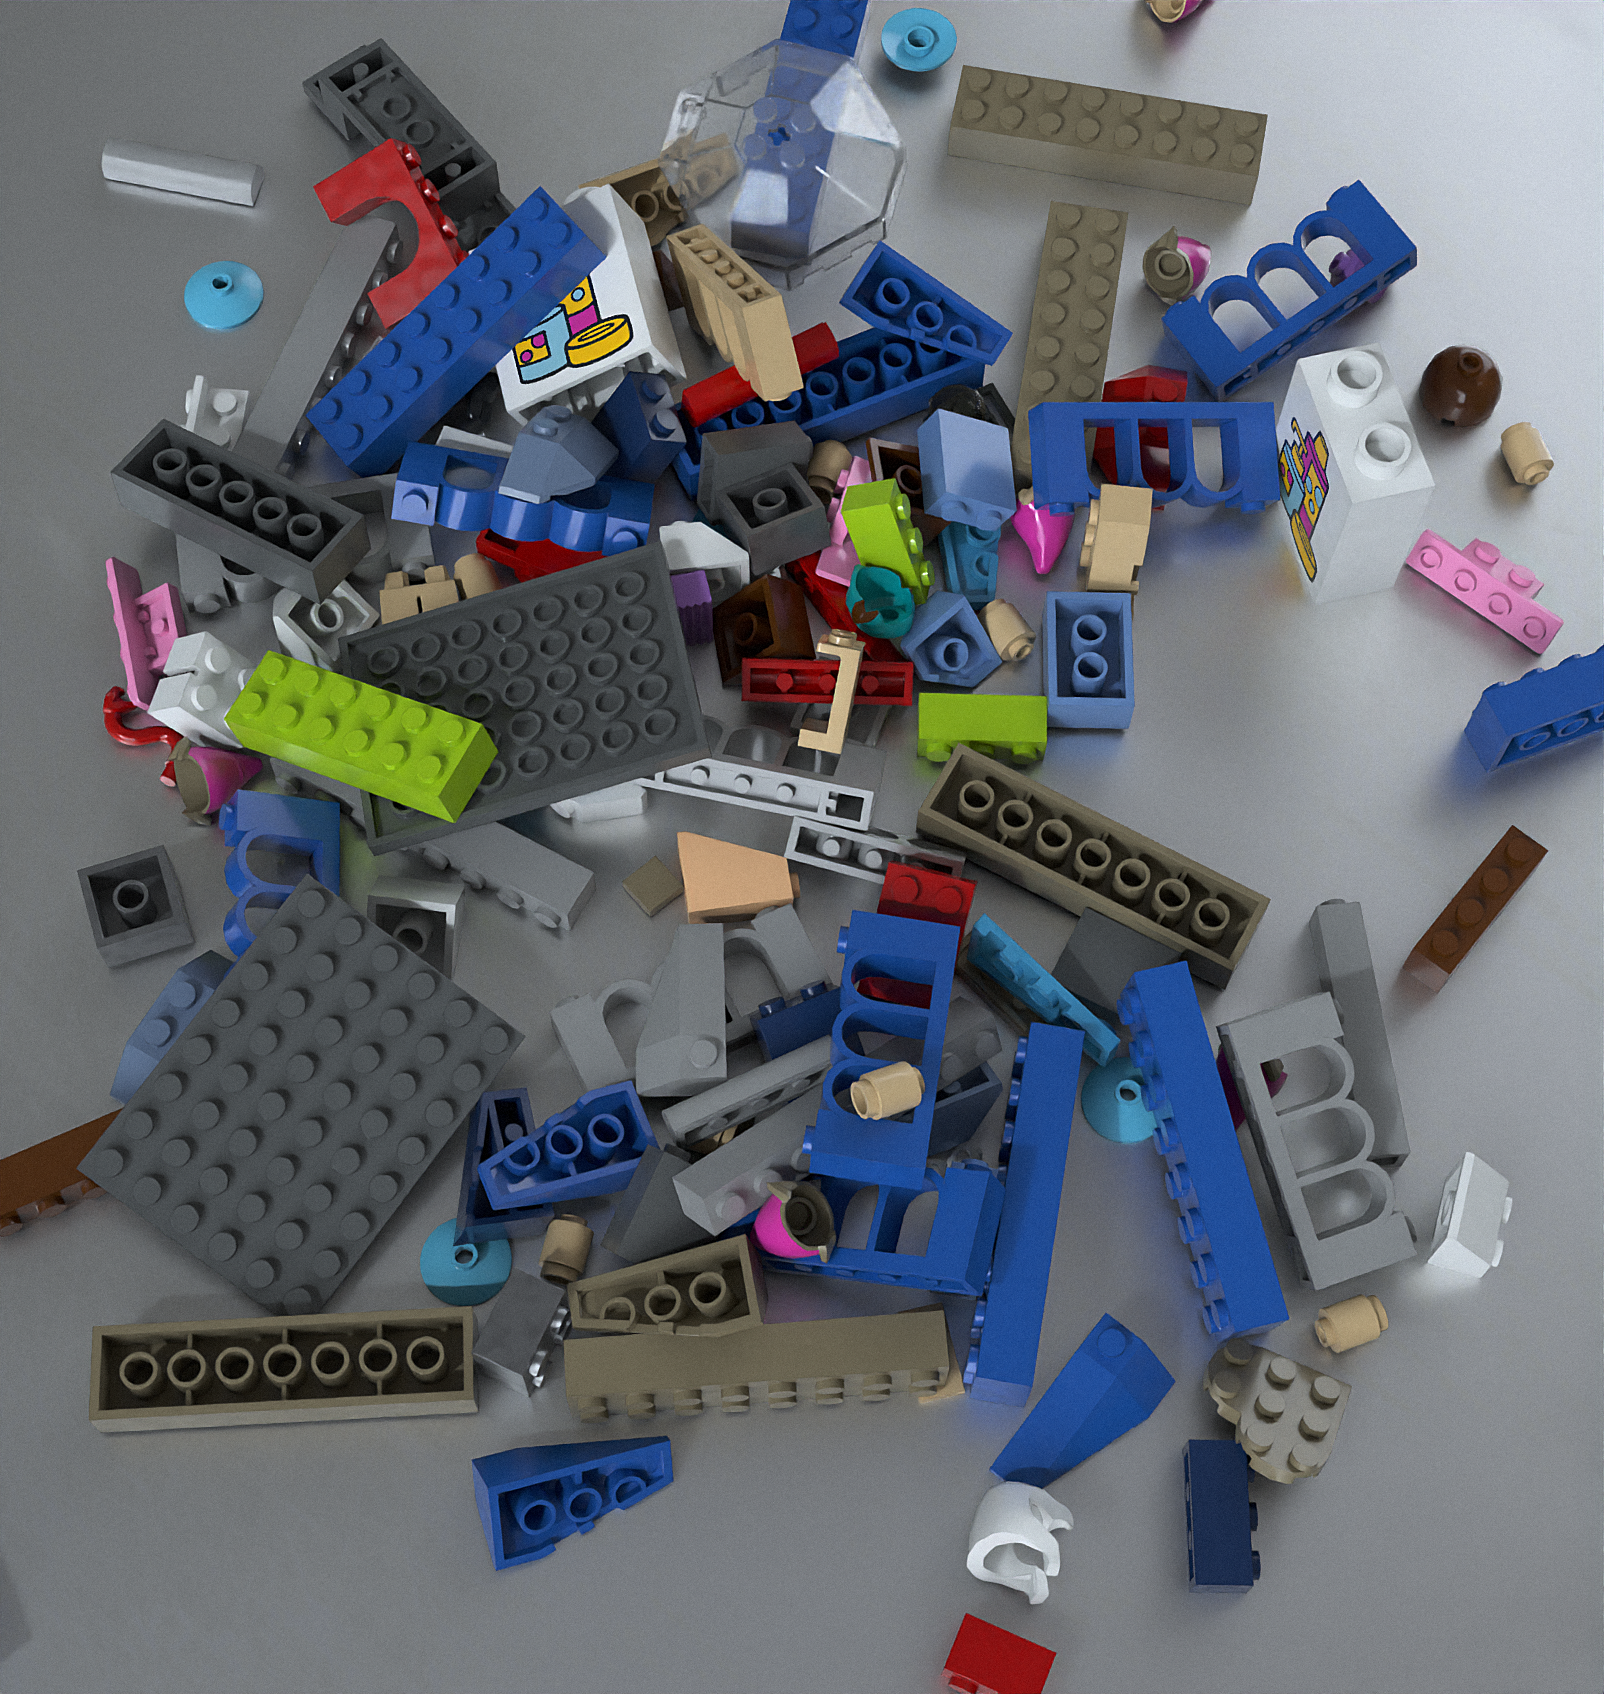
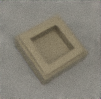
[622,855,684,918]

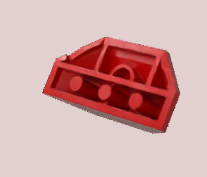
[1093,365,1188,511]

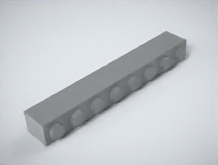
[232,214,403,480]
[270,757,596,931]
[672,996,1002,1236]

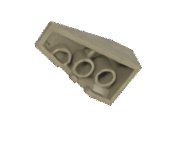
[567,1234,768,1337]

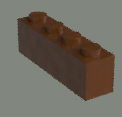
[1402,825,1549,994]
[0,1107,124,1237]

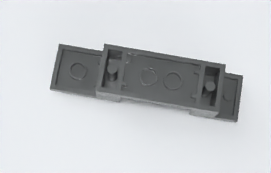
[302,38,516,254]

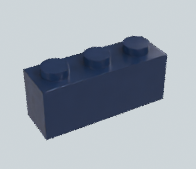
[1182,1439,1261,1593]

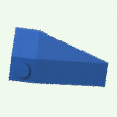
[839,240,1013,366]
[477,1080,660,1210]
[989,1313,1176,1489]
[471,1436,674,1571]

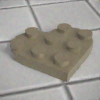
[1203,1338,1352,1484]

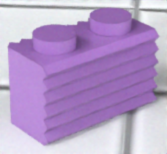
[671,569,713,647]

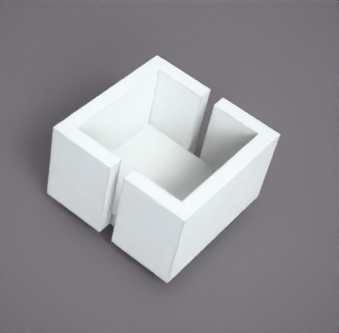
[147,631,258,751]

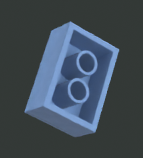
[1042,591,1135,729]

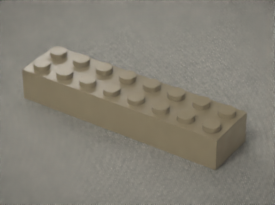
[947,65,1268,205]
[1010,201,1129,495]
[915,743,1271,990]
[89,1306,479,1433]
[563,1310,950,1423]

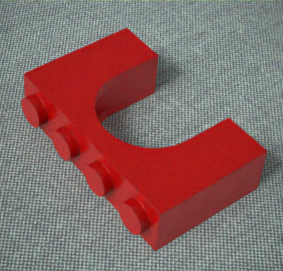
[313,138,469,330]

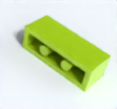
[841,478,935,605]
[917,693,1047,764]

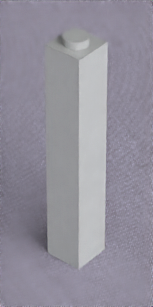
[1309,899,1411,1168]

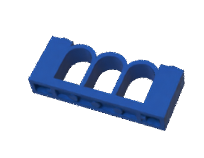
[1161,180,1417,402]
[1028,402,1280,517]
[391,441,655,556]
[219,789,340,980]
[802,910,960,1190]
[716,1164,1006,1296]

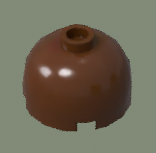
[1419,344,1503,427]

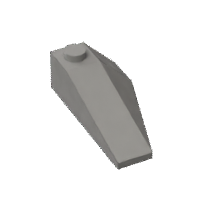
[636,923,727,1097]

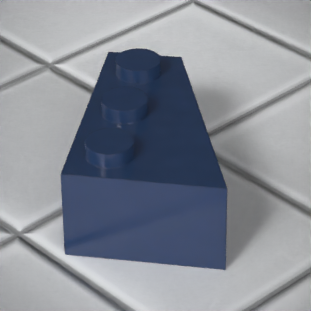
[453,1087,555,1246]

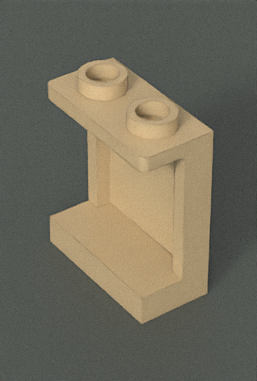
[797,629,865,754]

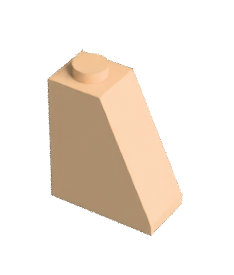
[677,831,800,924]

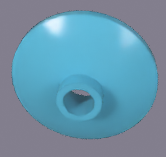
[881,8,957,72]
[184,261,264,329]
[1081,1057,1157,1144]
[420,1218,512,1307]

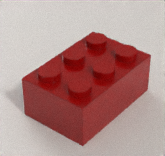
[857,860,978,1009]

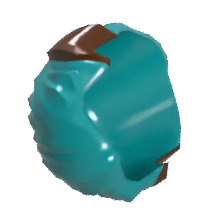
[846,564,915,639]

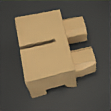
[379,565,459,625]

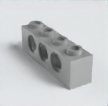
[784,815,968,884]

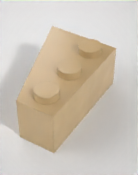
[1079,484,1153,620]

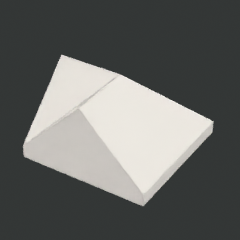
[273,579,380,673]

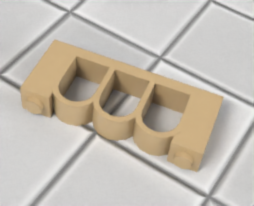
[666,224,804,401]

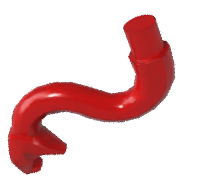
[103,686,184,787]

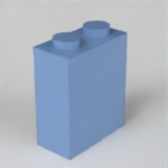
[917,408,1017,532]

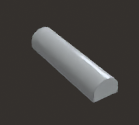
[102,137,265,206]
[662,1035,833,1150]

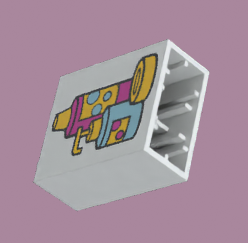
[468,183,687,427]
[1276,342,1436,605]

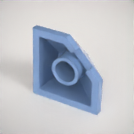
[900,590,1002,688]

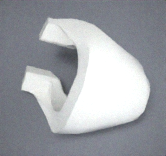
[967,1481,1074,1604]

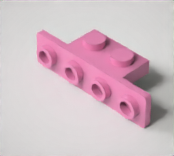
[815,456,872,587]
[1406,529,1564,654]
[105,557,187,711]

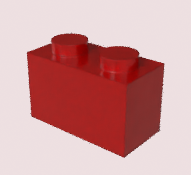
[941,1613,1057,1694]

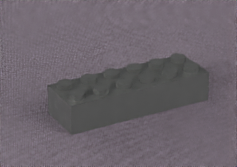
[110,419,371,605]

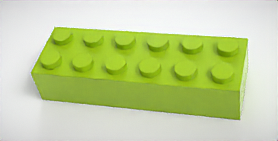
[224,650,498,823]

